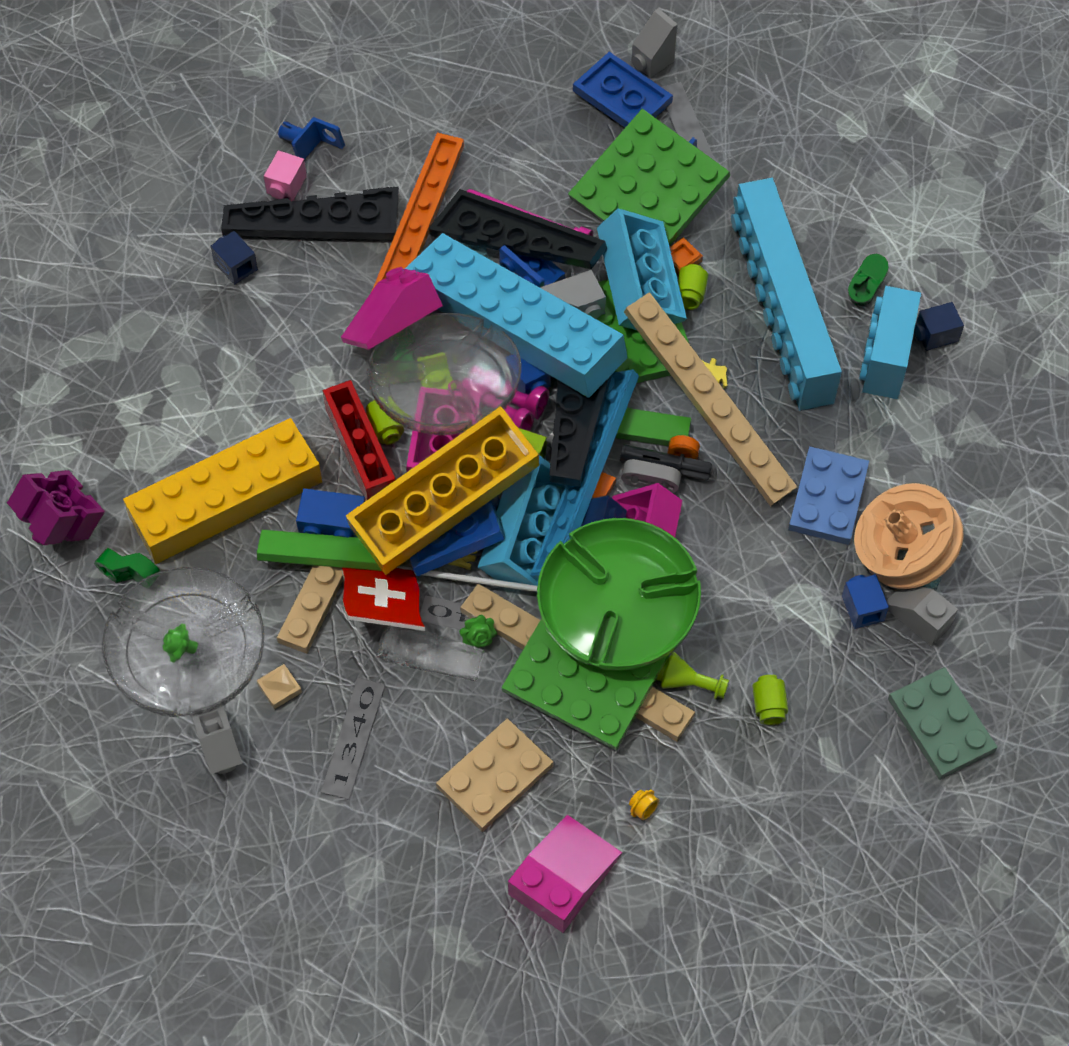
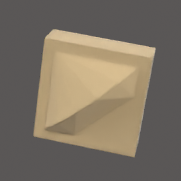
[256,664,302,710]

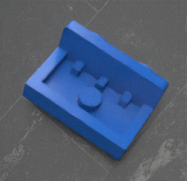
[499,245,565,287]

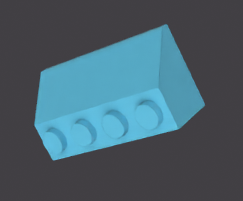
[597,208,687,330]
[478,455,566,586]

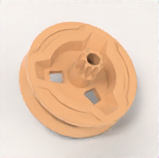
[854,483,964,589]

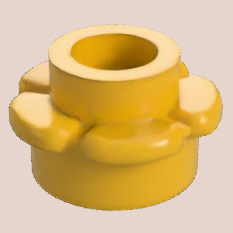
[629,789,659,820]

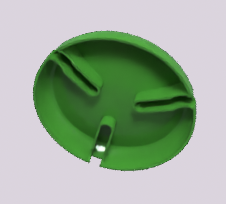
[537,518,701,670]

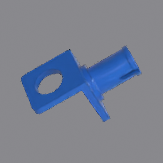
[278,117,345,160]

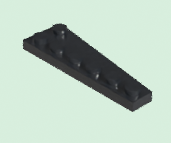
[221,187,399,240]
[429,189,607,269]
[549,375,612,487]

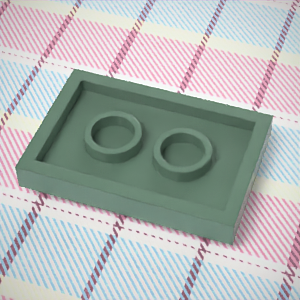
[888,667,997,780]

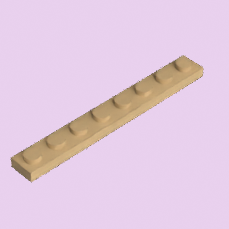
[624,292,797,507]
[460,583,695,742]

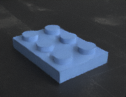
[788,446,869,545]

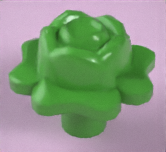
[459,615,497,650]
[162,623,198,663]

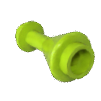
[656,652,729,699]

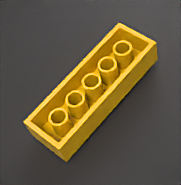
[345,406,539,575]
[123,418,322,564]

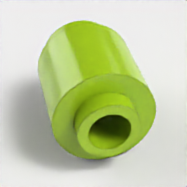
[678,264,709,310]
[366,398,404,445]
[752,674,788,725]

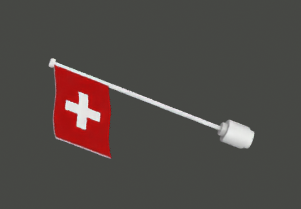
[341,566,537,631]

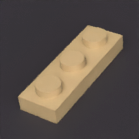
[277,565,344,654]

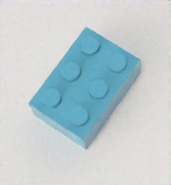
[859,286,921,399]

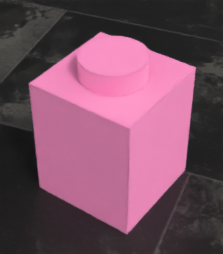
[264,150,307,201]

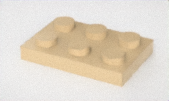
[436,718,553,832]

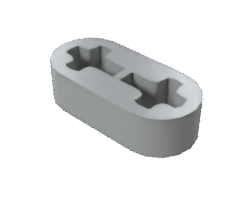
[621,459,681,493]

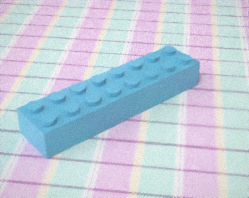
[731,178,842,411]
[405,233,627,398]

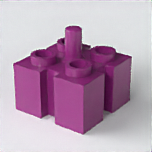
[7,470,105,545]

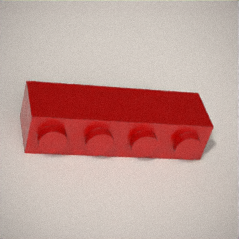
[322,380,396,501]

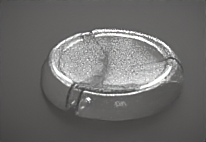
[367,313,521,436]
[102,567,265,717]

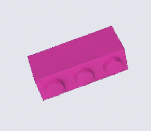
[612,483,683,538]

